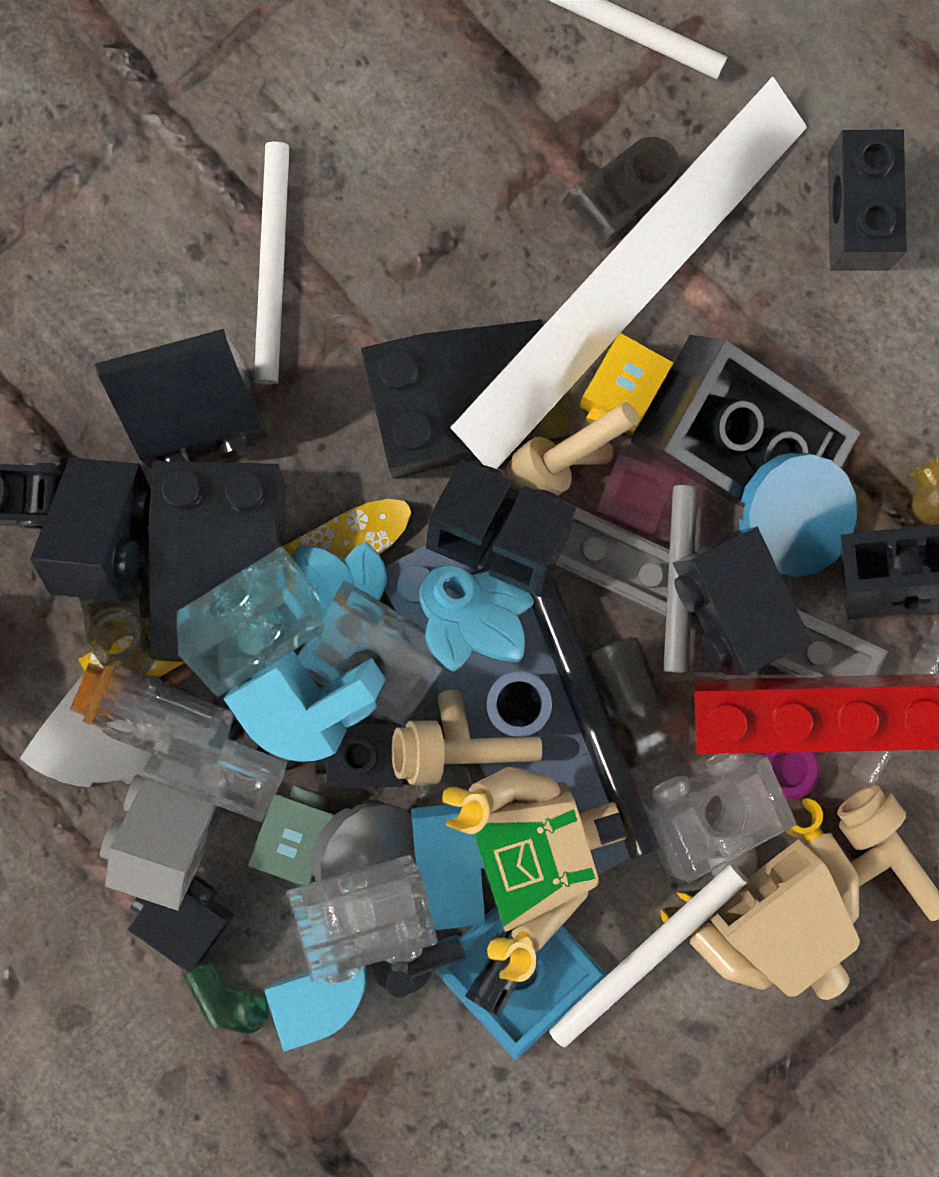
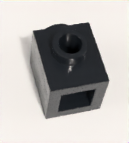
[315,724,405,788]
[127,874,235,974]

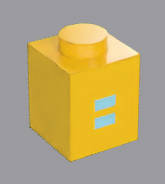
[580,332,673,437]

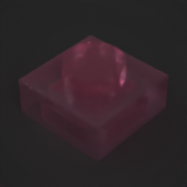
[595,453,677,536]

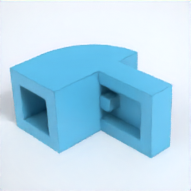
[224,647,385,762]
[264,901,369,1052]

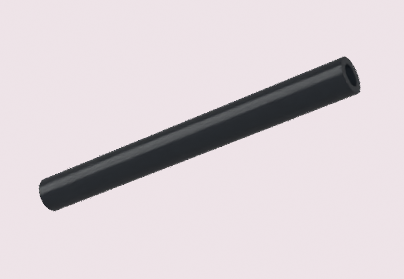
[530,573,660,860]

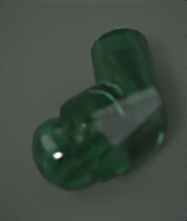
[182,961,270,1034]

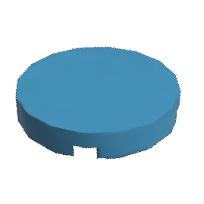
[739,453,857,577]

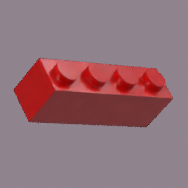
[694,674,939,754]

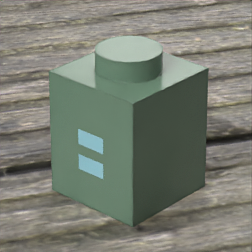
[248,785,338,887]

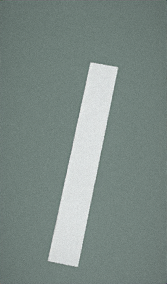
[450,77,807,469]

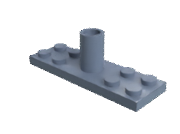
[385,536,662,875]

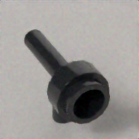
[371,927,466,998]

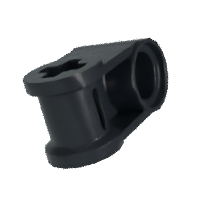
[0,462,66,530]

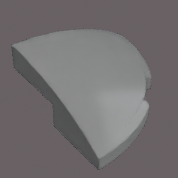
[20,663,194,787]

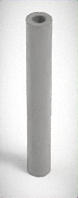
[664,485,698,673]

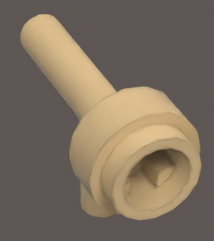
[507,402,639,496]
[392,690,542,785]
[837,785,939,921]

